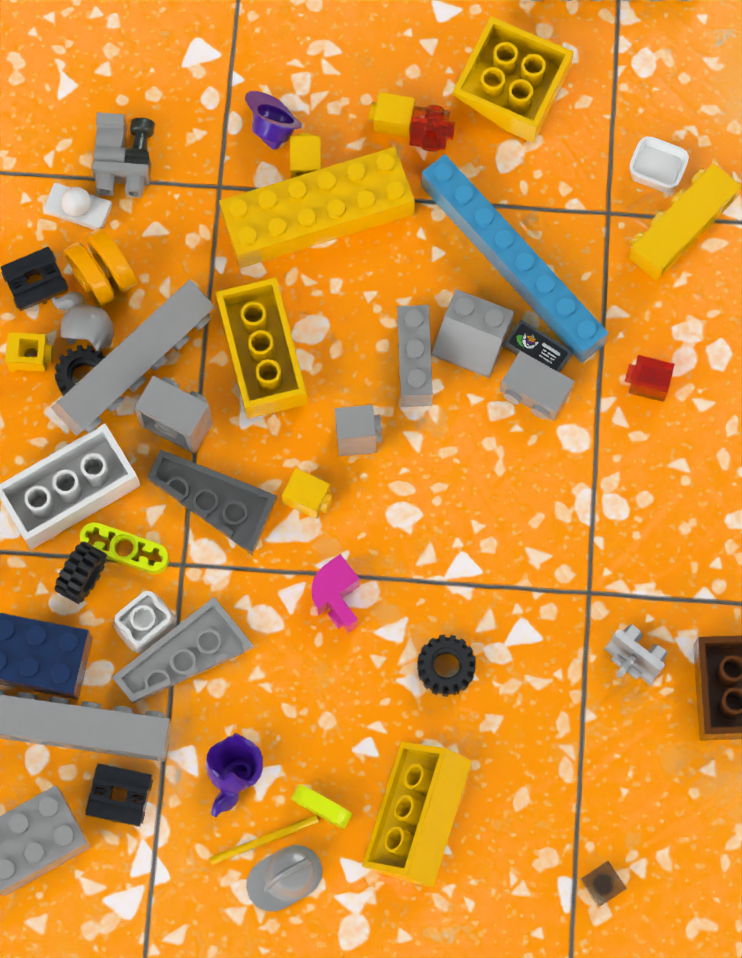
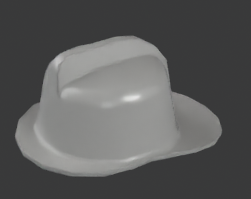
[246,845,323,911]

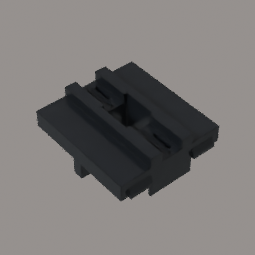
[1,246,69,312]
[85,763,153,827]

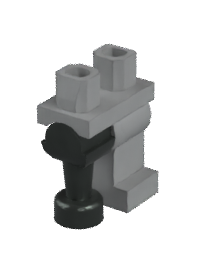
[92,112,155,198]

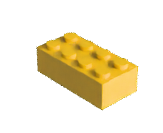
[216,277,308,419]

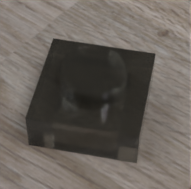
[580,861,627,908]

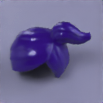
[206,733,263,817]

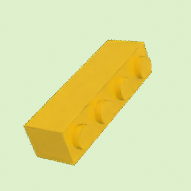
[629,163,742,281]

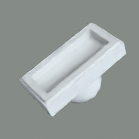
[43,182,113,230]

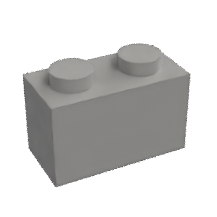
[500,351,575,421]
[335,405,382,457]

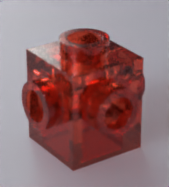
[409,105,455,152]

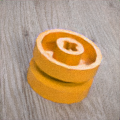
[63,227,138,307]

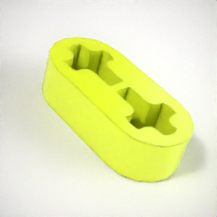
[290,784,353,829]

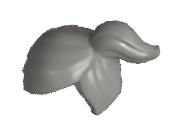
[52,291,114,352]

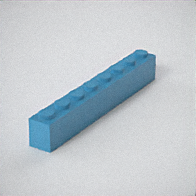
[421,154,609,363]

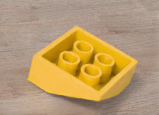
[452,16,574,143]

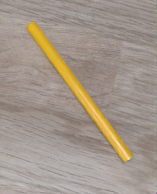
[209,815,319,865]

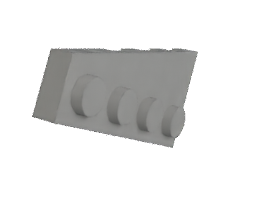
[112,597,254,704]

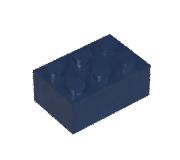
[0,613,93,700]

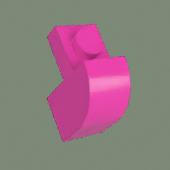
[312,554,360,633]

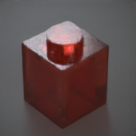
[624,355,675,402]

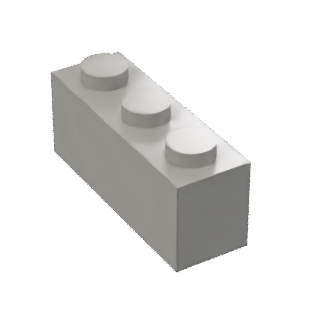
[397,305,433,407]

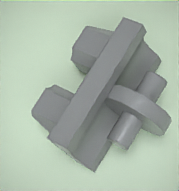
[604,624,668,685]

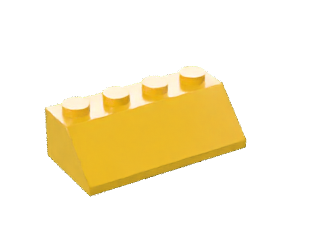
[362,742,472,887]

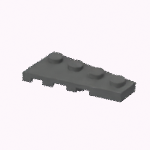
[147,449,277,556]

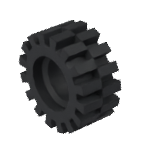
[54,345,106,396]
[54,541,107,604]
[417,634,476,697]

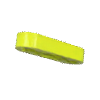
[80,522,169,574]

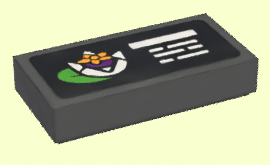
[503,319,573,373]

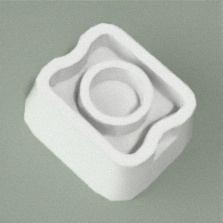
[629,136,689,193]
[113,591,177,654]

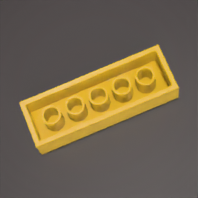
[219,147,415,269]

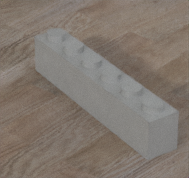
[51,279,215,436]
[0,689,172,762]

